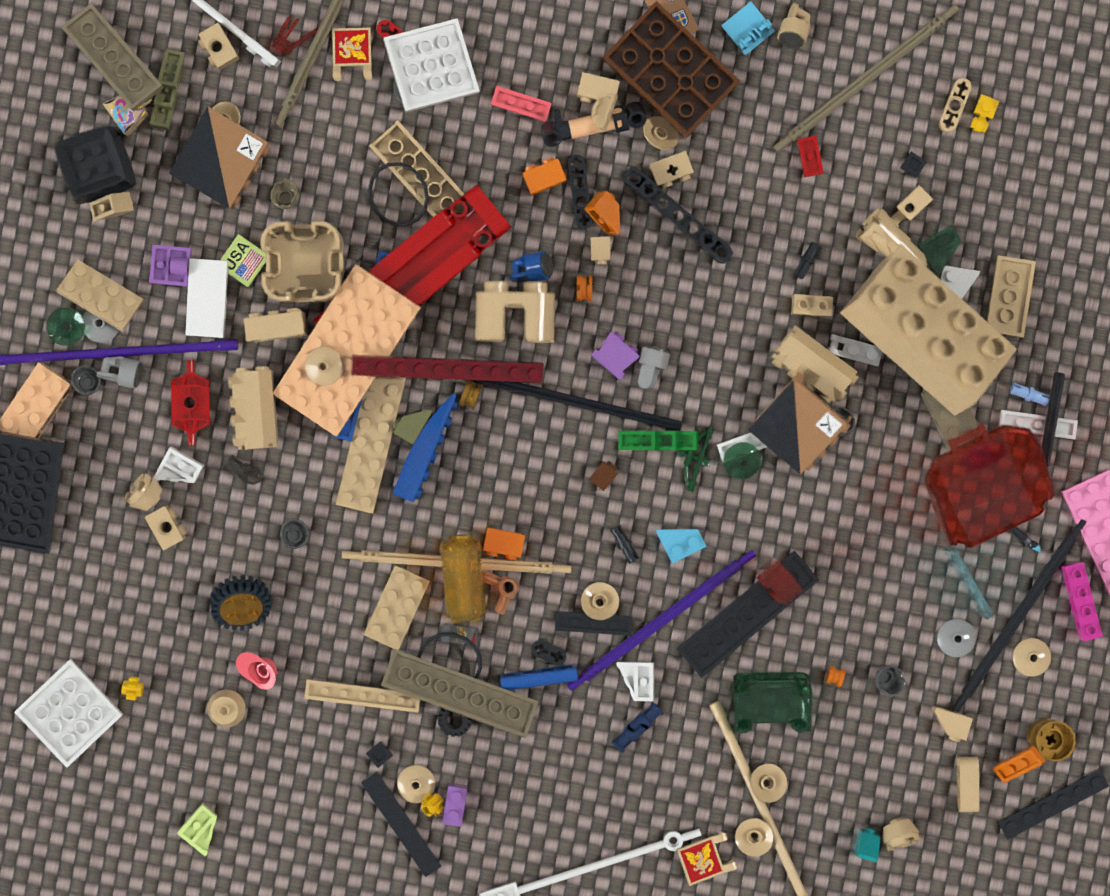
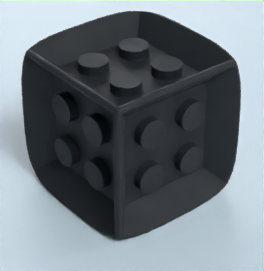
[54,125,136,204]

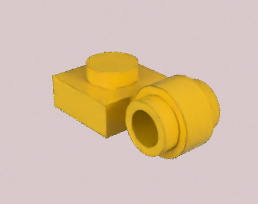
[970,94,1000,133]

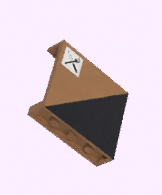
[169,107,271,209]
[748,372,852,475]

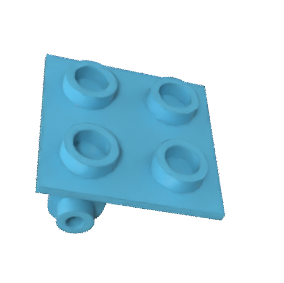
[721,2,775,55]

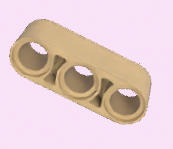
[957,757,980,812]

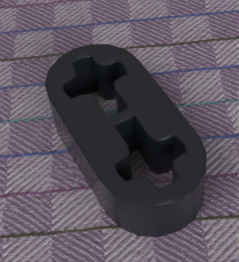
[532,640,566,665]

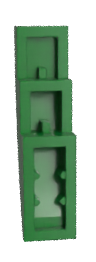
[618,431,699,450]

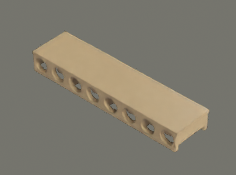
[369,120,489,245]

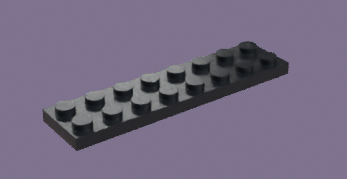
[677,550,819,678]

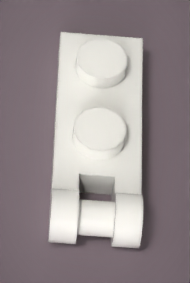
[827,334,882,367]

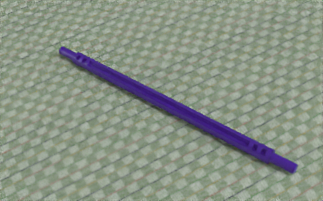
[567,550,756,691]

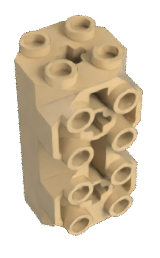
[771,326,858,403]
[228,366,279,450]

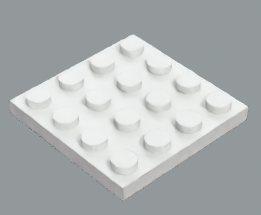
[383,18,479,113]
[15,659,124,767]

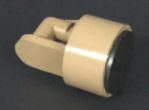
[778,3,811,49]

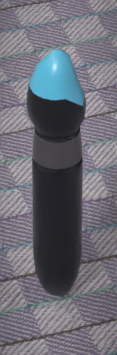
[1003,520,1041,552]

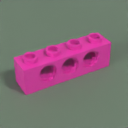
[1060,561,1103,641]

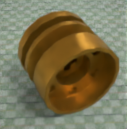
[1027,718,1076,762]

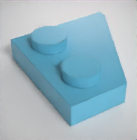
[656,529,707,564]

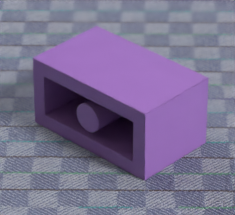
[442,782,468,827]

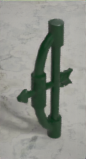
[678,426,714,492]

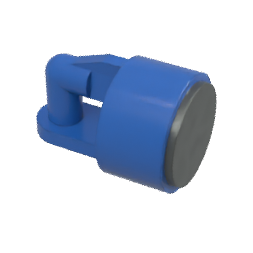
[510,251,553,282]

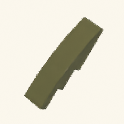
[150,49,185,131]

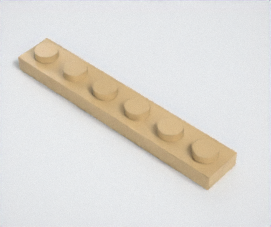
[304,679,420,713]

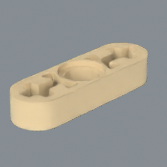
[939,78,971,133]

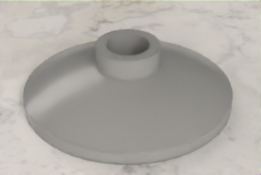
[82,311,119,343]
[937,619,976,657]

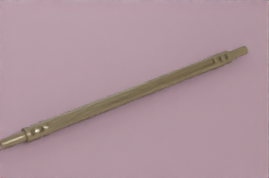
[275,0,345,127]
[773,4,959,153]

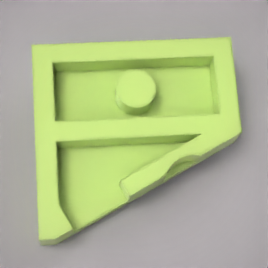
[177,803,217,856]

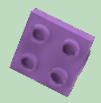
[149,244,192,287]

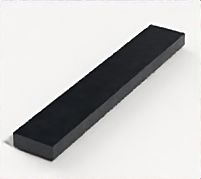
[361,771,442,877]

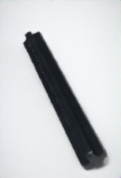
[1039,372,1065,467]

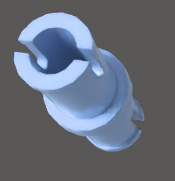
[1009,382,1050,406]

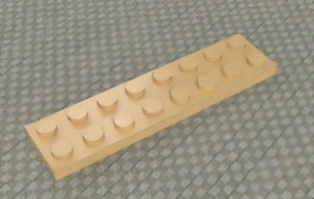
[336,376,406,514]

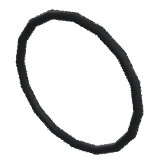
[368,162,429,227]
[417,633,482,679]

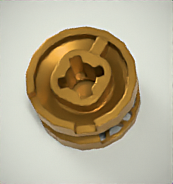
[459,380,482,410]

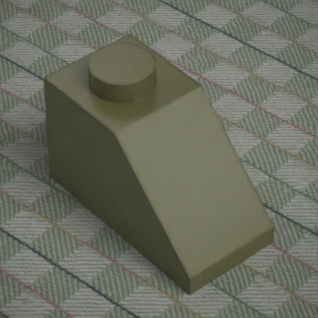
[392,410,434,445]

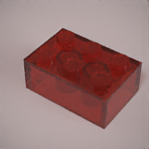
[756,557,803,605]

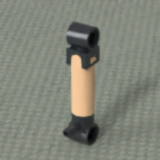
[541,102,647,147]

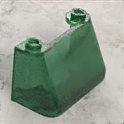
[733,672,813,733]

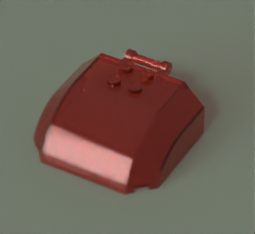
[924,423,1055,548]

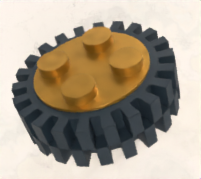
[210,575,271,631]

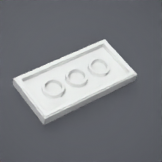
[186,258,229,338]

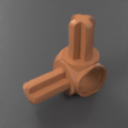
[483,571,520,614]

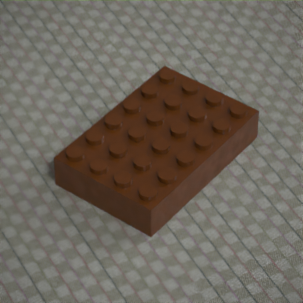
[602,1,740,140]

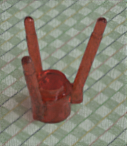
[271,16,318,55]

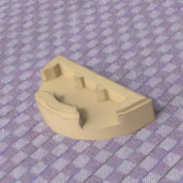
[591,94,618,132]

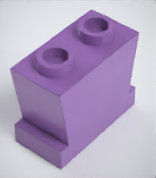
[591,331,640,380]

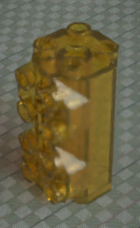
[440,534,486,623]

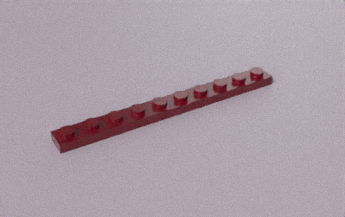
[351,355,544,383]

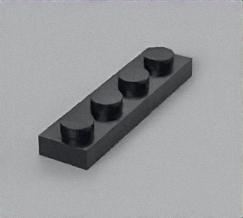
[555,611,633,636]

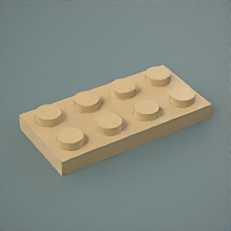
[986,255,1036,338]
[56,260,143,332]
[364,565,430,650]

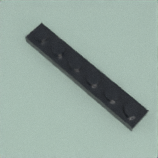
[998,769,1109,840]

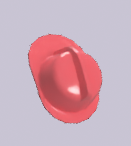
[236,652,278,690]

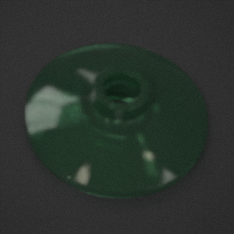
[46,307,85,346]
[723,442,761,479]

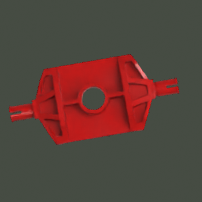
[171,360,211,445]

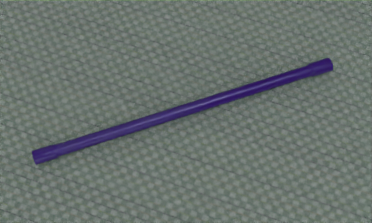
[0,339,238,366]

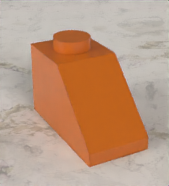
[584,191,620,236]

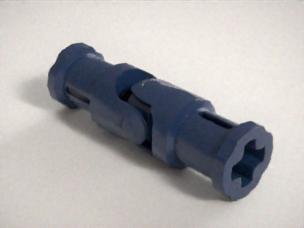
[612,701,664,753]

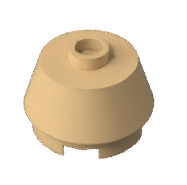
[124,473,162,511]
[207,690,246,728]
[883,818,921,851]

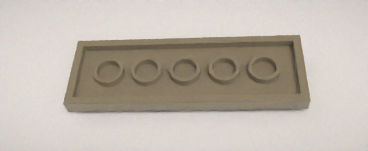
[62,3,163,112]

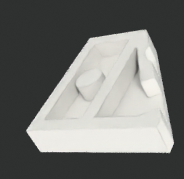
[940,265,980,299]
[154,446,204,483]
[617,662,654,701]

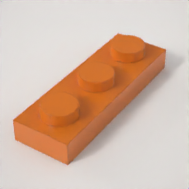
[992,745,1046,783]

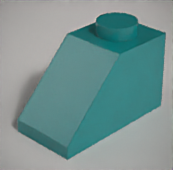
[854,827,880,862]

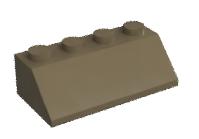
[921,391,988,463]

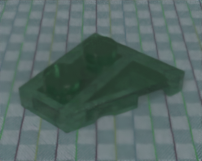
[918,225,962,277]

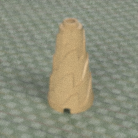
[856,208,927,267]

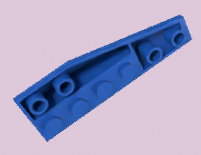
[393,393,459,502]

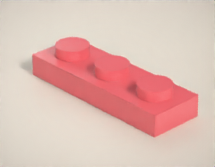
[491,86,552,122]

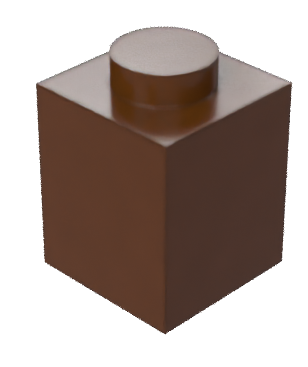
[589,461,618,491]

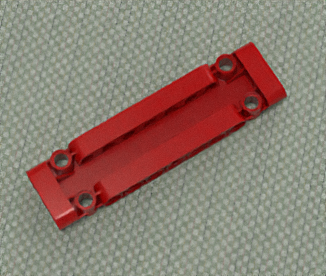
[313,184,512,325]

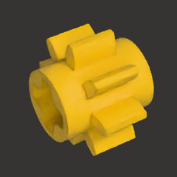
[122,676,144,701]
[421,793,445,817]

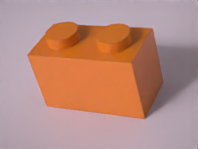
[522,157,567,196]
[483,527,526,560]

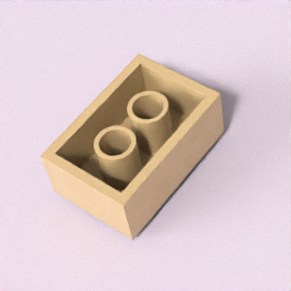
[244,308,309,343]

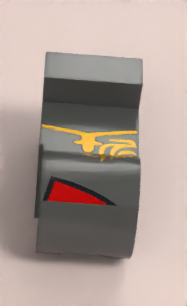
[441,623,478,644]

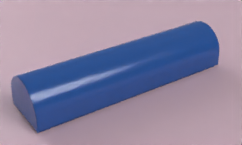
[500,664,578,690]

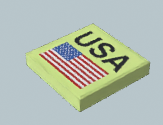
[221,234,266,288]

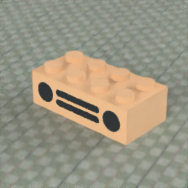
[0,363,73,438]

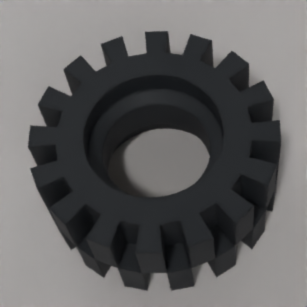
[438,708,472,737]

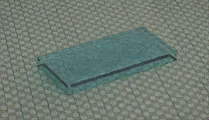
[943,547,993,619]

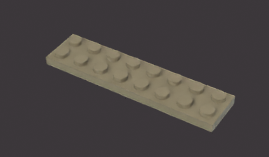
[381,649,539,738]

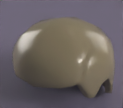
[270,178,299,209]

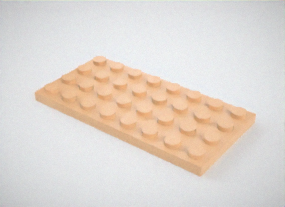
[273,265,421,437]

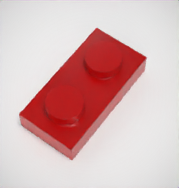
[797,136,824,178]

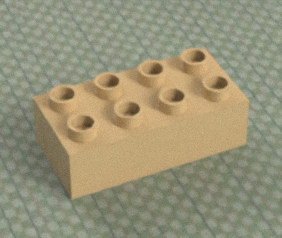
[840,245,1017,416]

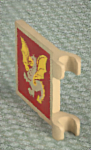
[332,28,372,81]
[676,831,737,886]

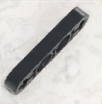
[568,154,593,230]

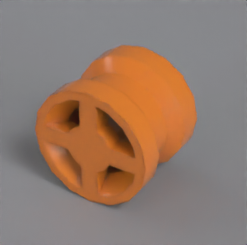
[825,665,846,688]

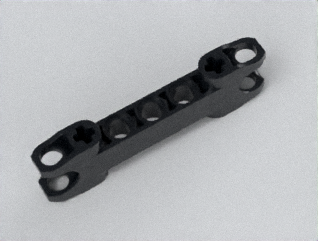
[623,167,733,264]

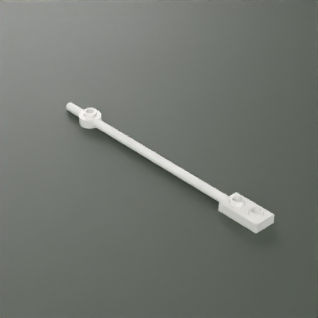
[192,0,281,67]
[479,829,702,896]

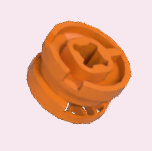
[577,275,592,302]

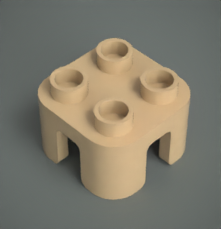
[261,221,344,303]
[475,282,555,343]

